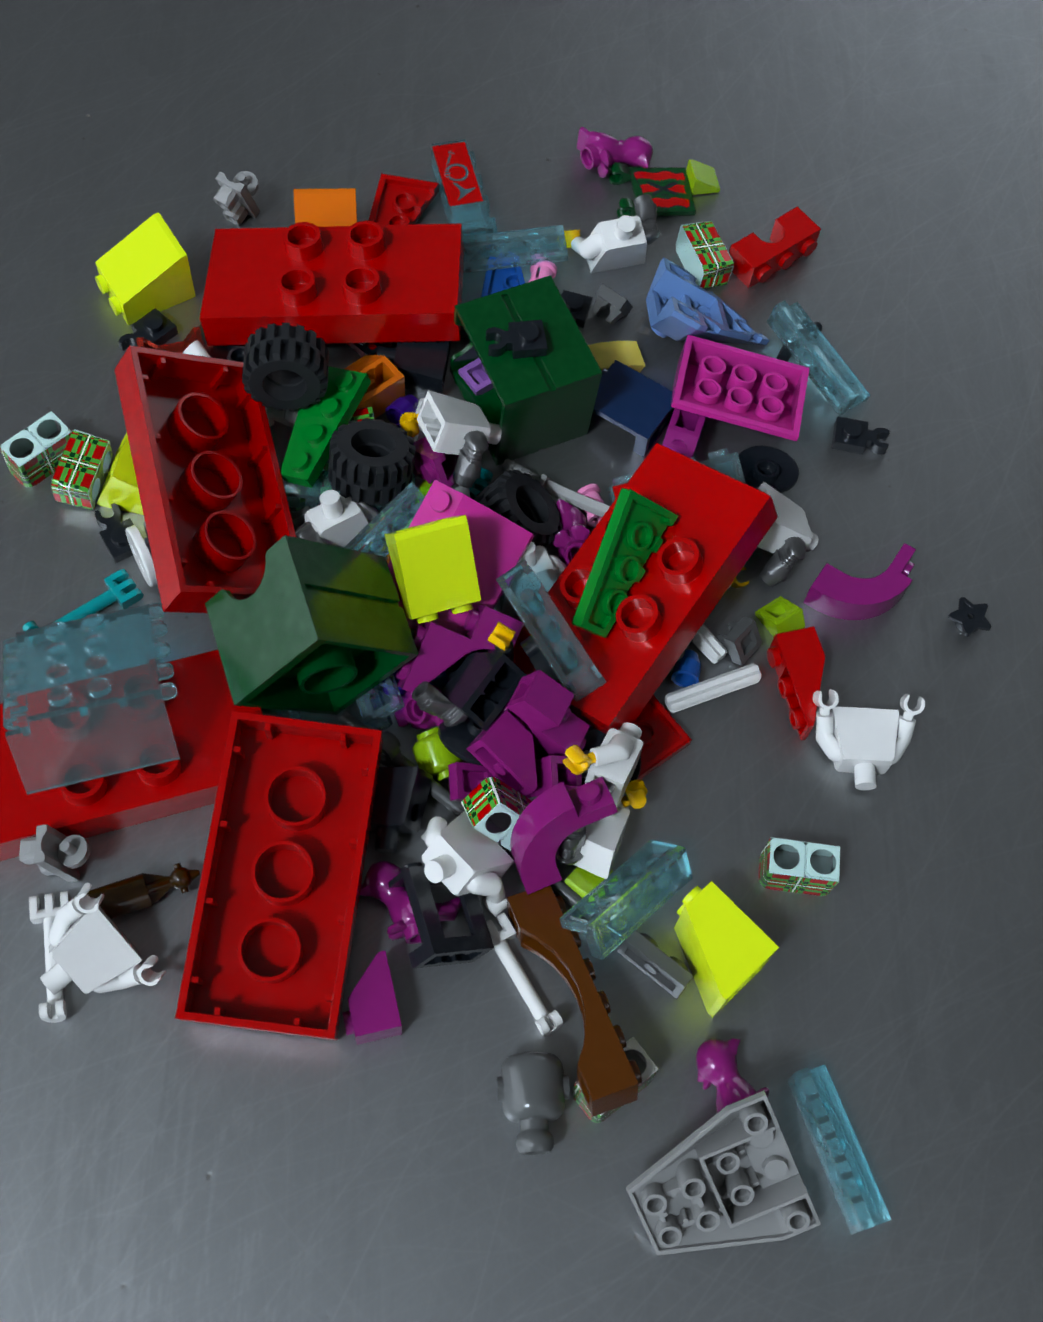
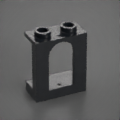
[388,862,494,969]

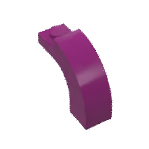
[803,543,916,620]
[448,755,582,802]
[510,777,618,894]

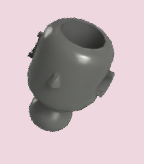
[497,1052,570,1155]

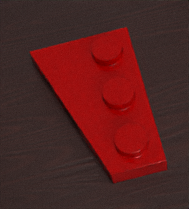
[368,173,439,225]

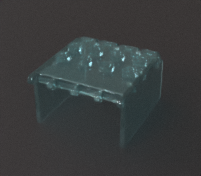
[3,603,180,795]

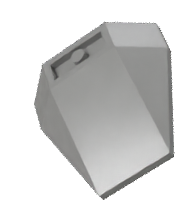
[626,1091,821,1256]

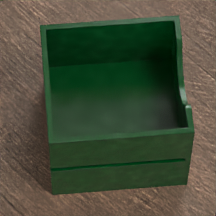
[450,275,602,466]
[205,535,418,715]

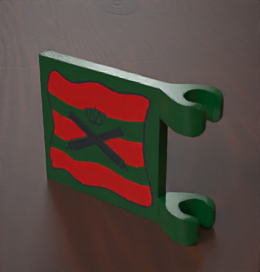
[609,163,696,219]

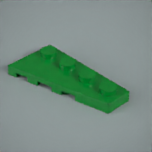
[280,366,372,488]
[572,488,678,638]

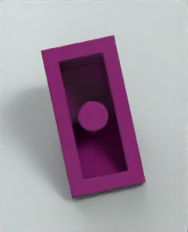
[466,710,538,796]
[342,950,402,1045]

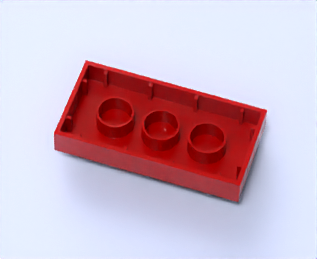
[200,221,464,346]
[114,346,296,613]
[513,443,778,734]
[0,649,263,861]
[175,711,383,1041]

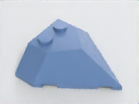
[646,257,770,345]

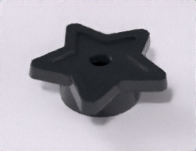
[948,597,991,637]

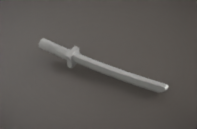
[502,459,610,517]

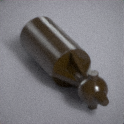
[87,863,200,919]

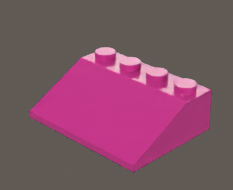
[671,335,810,441]
[388,480,534,658]

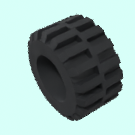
[242,323,329,411]
[328,418,416,505]
[474,470,562,548]

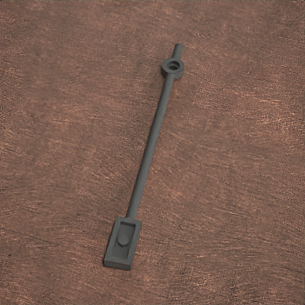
[338,711,693,999]

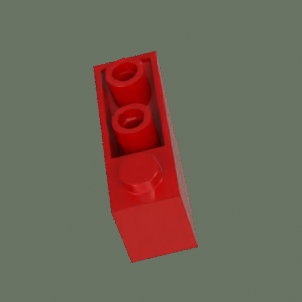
[767,626,825,741]

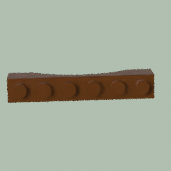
[507,886,642,1117]

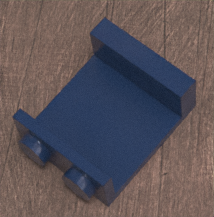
[592,360,674,457]

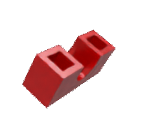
[729,206,821,289]

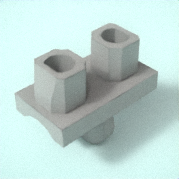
[213,171,260,226]
[19,825,91,882]

